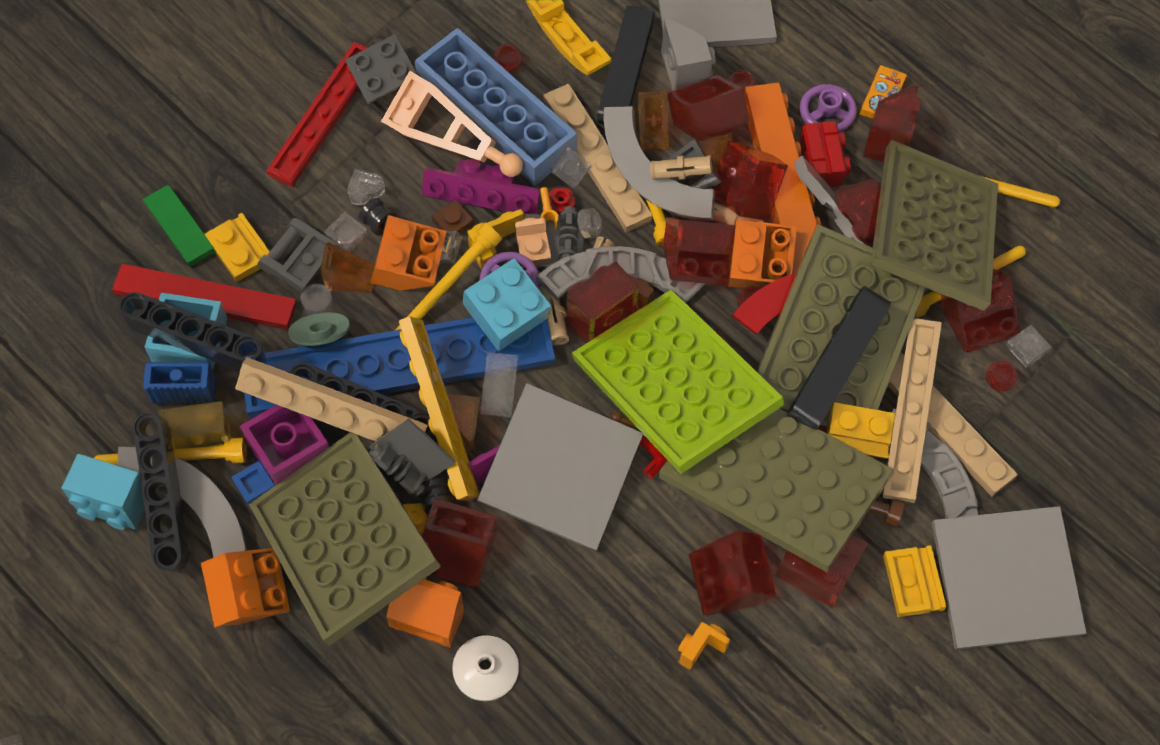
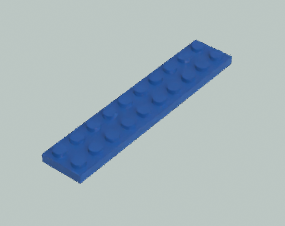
[243,317,555,418]

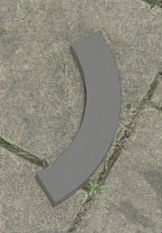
[604,106,715,221]
[794,156,873,248]
[536,246,705,303]
[891,409,978,519]
[118,447,247,558]

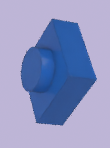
[231,461,275,506]

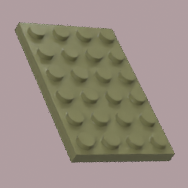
[871,140,998,311]
[757,224,926,428]
[659,408,893,573]
[249,432,441,646]

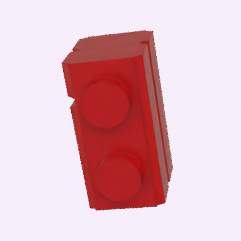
[800,121,851,187]

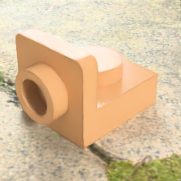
[515,218,551,268]

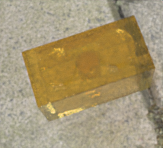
[158,401,230,449]

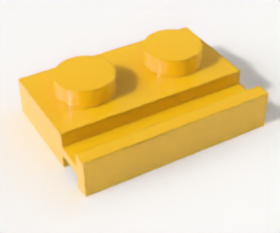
[205,213,270,283]
[827,402,895,459]
[883,545,946,617]

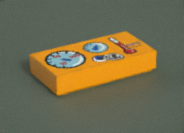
[860,65,907,124]

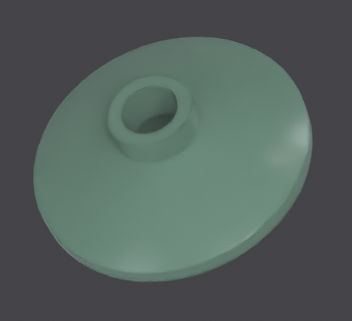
[288,312,350,346]

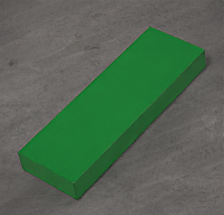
[143,185,216,267]

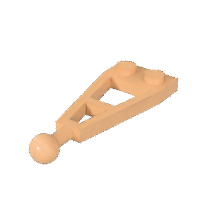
[382,71,523,177]

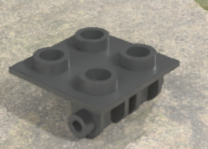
[345,34,417,104]
[525,206,584,268]
[369,419,456,496]

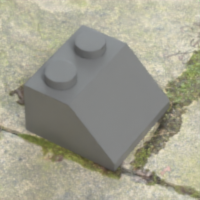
[661,18,715,99]

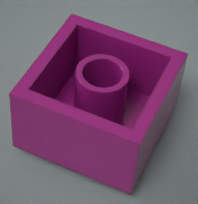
[240,405,329,485]

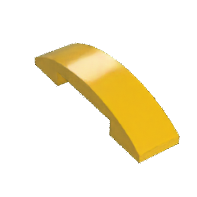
[525,0,612,75]

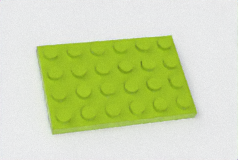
[572,290,784,474]

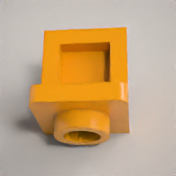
[678,622,730,670]

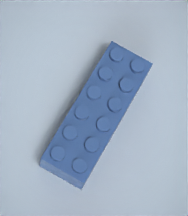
[415,28,577,186]

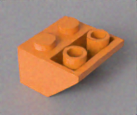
[370,215,447,291]
[728,219,797,290]
[201,548,290,628]
[386,577,464,648]

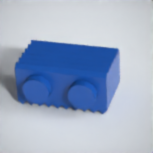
[143,362,215,405]

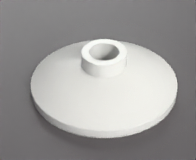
[452,636,519,701]

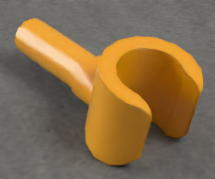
[540,187,558,230]

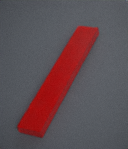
[266,42,368,187]
[112,264,297,330]

